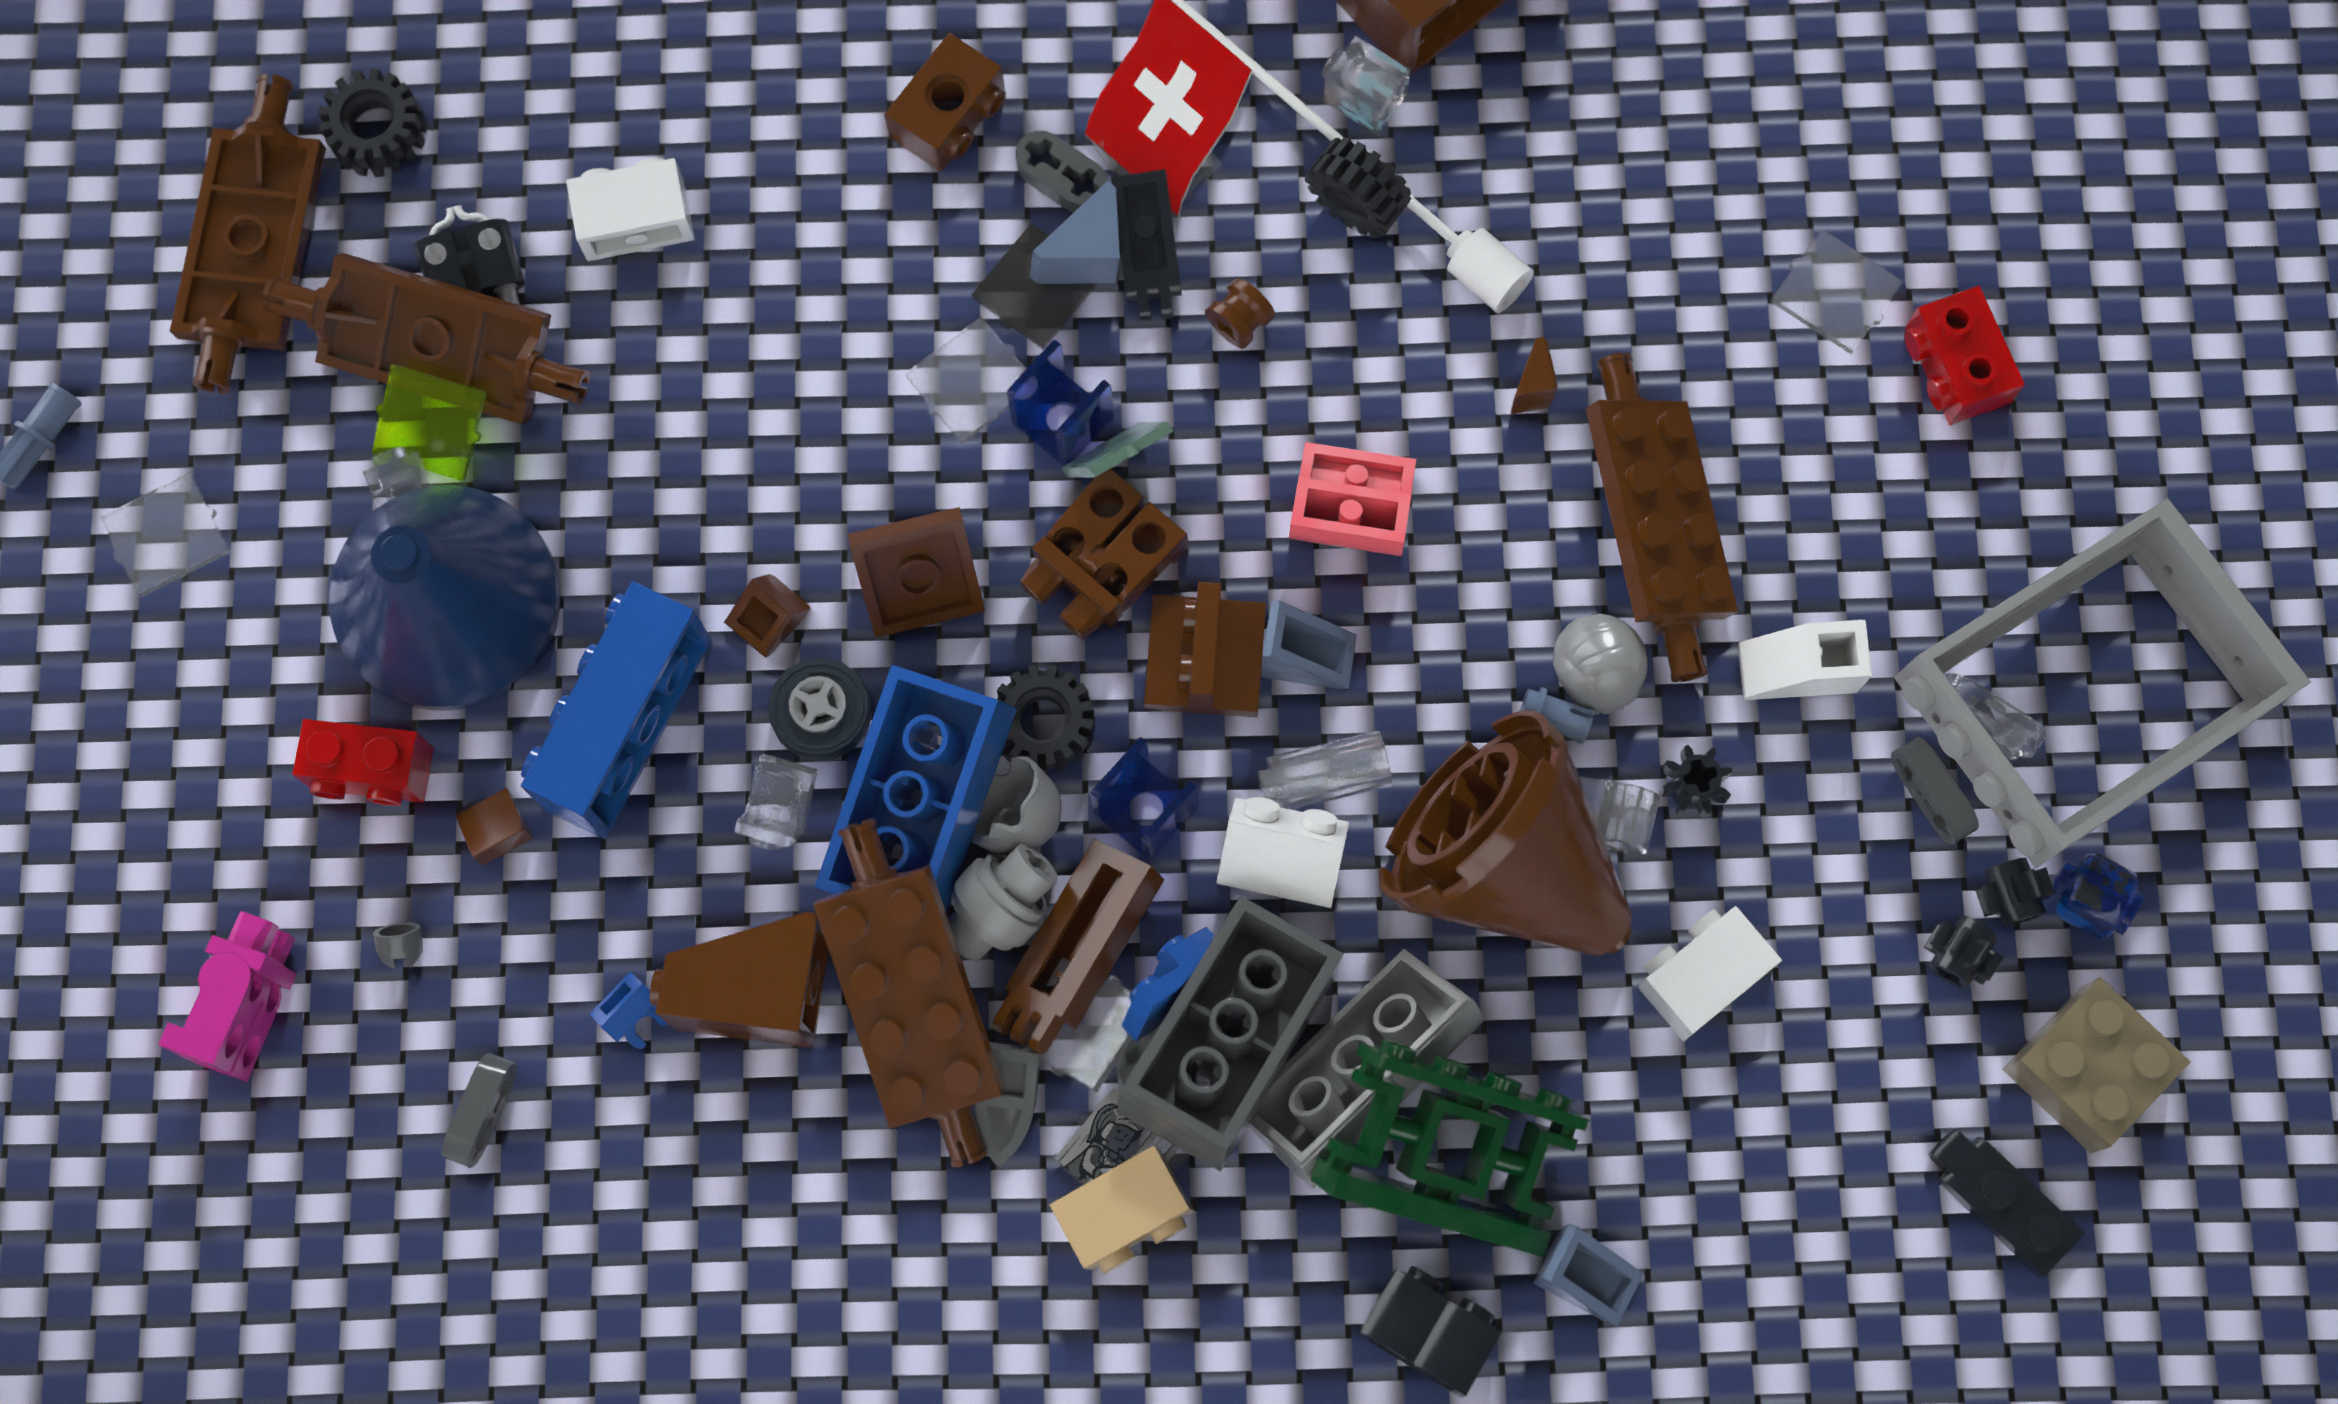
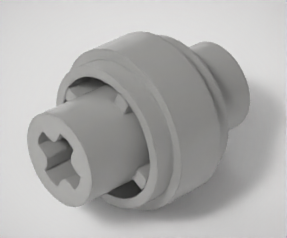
[948,843,1058,961]

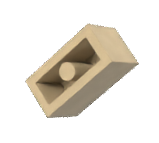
[1049,1145,1194,1274]

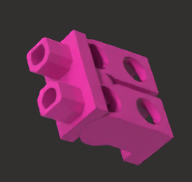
[158,911,297,1082]

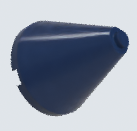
[329,485,561,711]

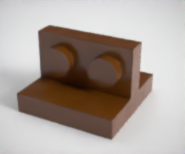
[847,507,985,638]
[1144,581,1266,718]

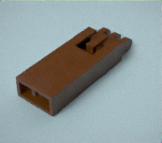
[992,838,1165,1055]

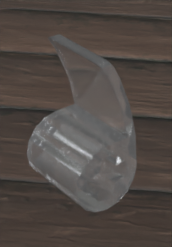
[1579,777,1660,855]

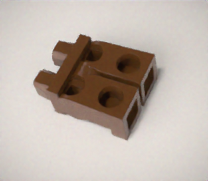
[1020,468,1189,640]

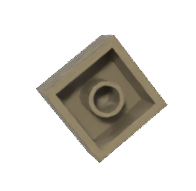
[2002,977,2191,1154]

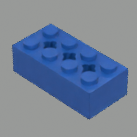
[520,581,712,840]
[814,665,1017,914]

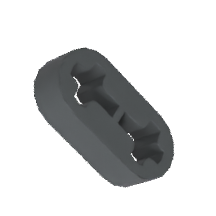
[1015,131,1108,213]
[1891,737,1979,844]
[441,1053,518,1168]

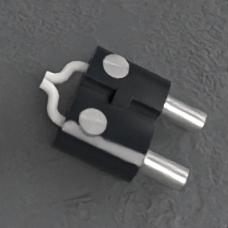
[414,205,525,305]

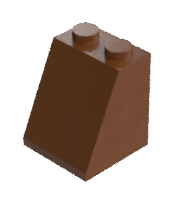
[650,912,829,1048]

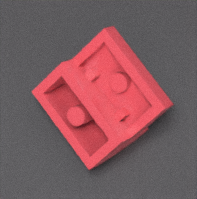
[1289,442,1416,556]

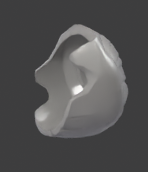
[1553,614,1648,715]
[972,756,1062,855]

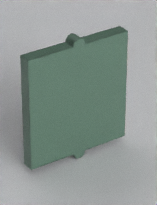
[1061,421,1173,478]

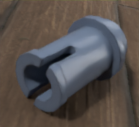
[1519,687,1595,744]

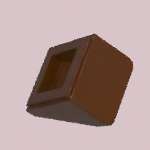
[1510,337,1558,414]
[724,574,811,658]
[455,788,533,866]

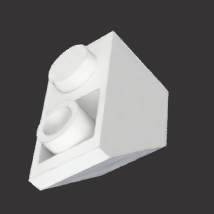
[1737,620,1872,700]

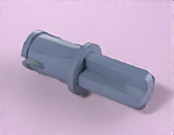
[0,382,82,489]

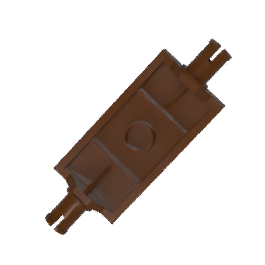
[170,74,326,394]
[262,253,590,424]
[1585,353,1738,683]
[813,818,1005,1168]

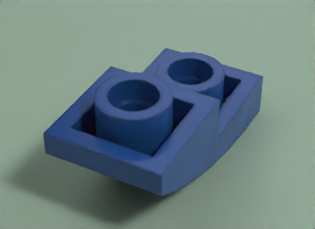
[1121,927,1214,1042]

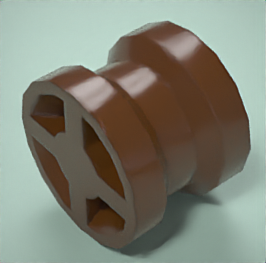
[1205,278,1275,349]

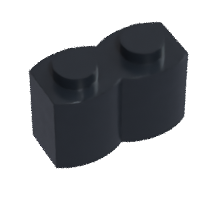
[1357,1266,1502,1398]

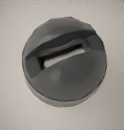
[373,922,423,969]

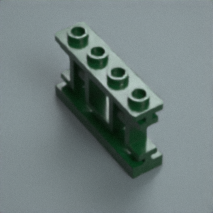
[1310,1039,1590,1258]

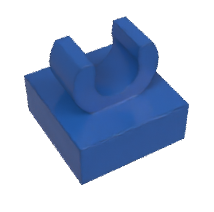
[589,972,667,1049]

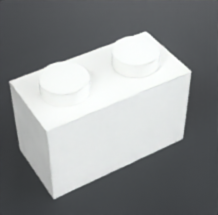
[566,157,695,261]
[1216,797,1349,908]
[1638,906,1782,1042]

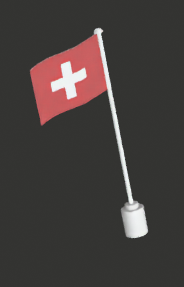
[1085,0,1534,313]

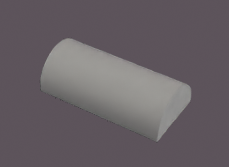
[1248,949,1484,1188]

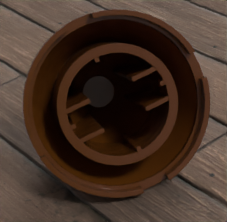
[1378,710,1632,956]

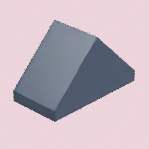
[1030,181,1120,284]
[1261,600,1357,690]
[1533,1224,1644,1327]

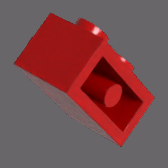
[1904,285,2025,426]
[292,719,434,806]

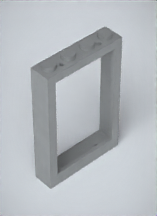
[1894,498,2311,869]

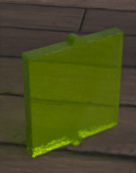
[371,364,487,481]

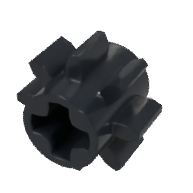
[1659,745,1733,819]
[1975,857,2056,927]
[1924,916,2003,989]

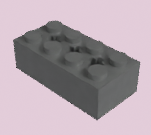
[1117,896,1344,1172]

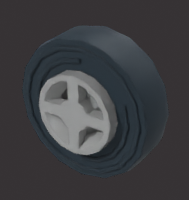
[768,658,872,761]

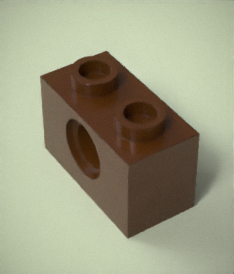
[884,33,1006,172]

